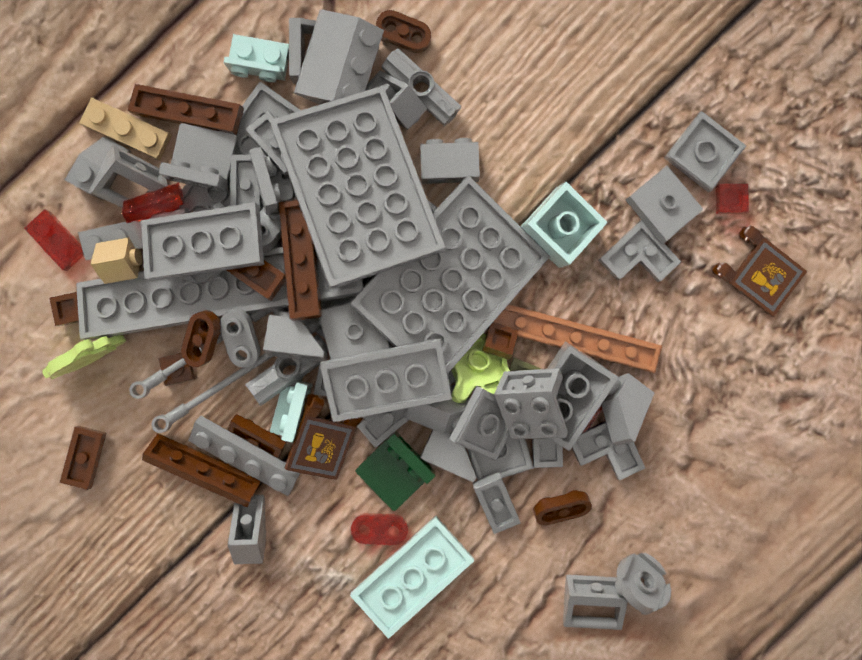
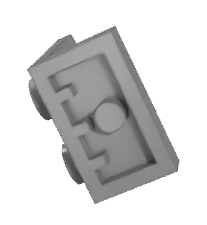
[159,123,237,193]
[494,368,568,439]

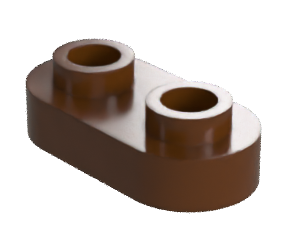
[376,10,431,53]
[181,310,221,367]
[533,490,592,525]

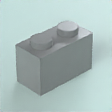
[420,138,480,184]

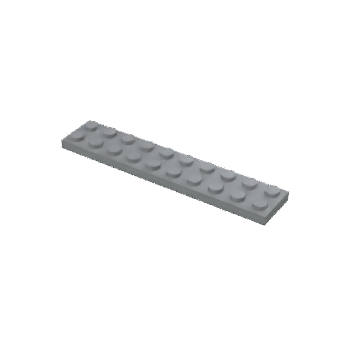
[76,247,365,340]

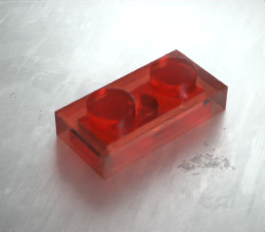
[122,182,184,224]
[24,209,84,271]

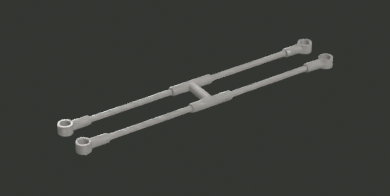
[129,296,355,433]

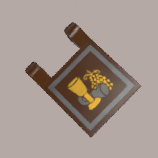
[712,226,807,317]
[284,394,363,480]

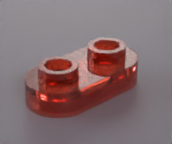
[351,513,408,545]

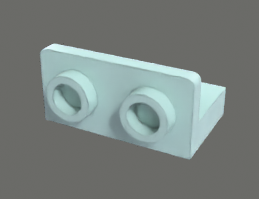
[223,34,289,83]
[270,381,312,443]

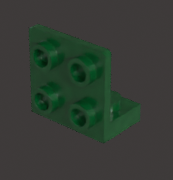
[355,431,435,511]

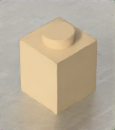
[90,237,143,284]

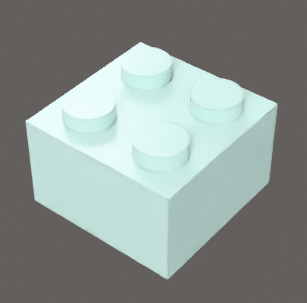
[520,182,608,268]

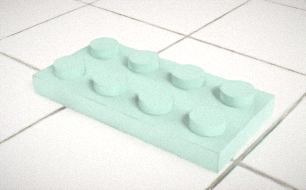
[350,516,475,639]

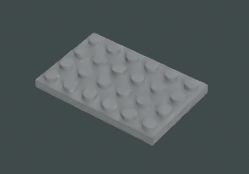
[269,86,446,290]
[349,175,550,374]

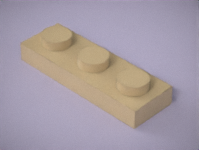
[79,97,172,161]

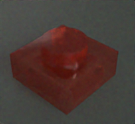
[716,183,749,214]

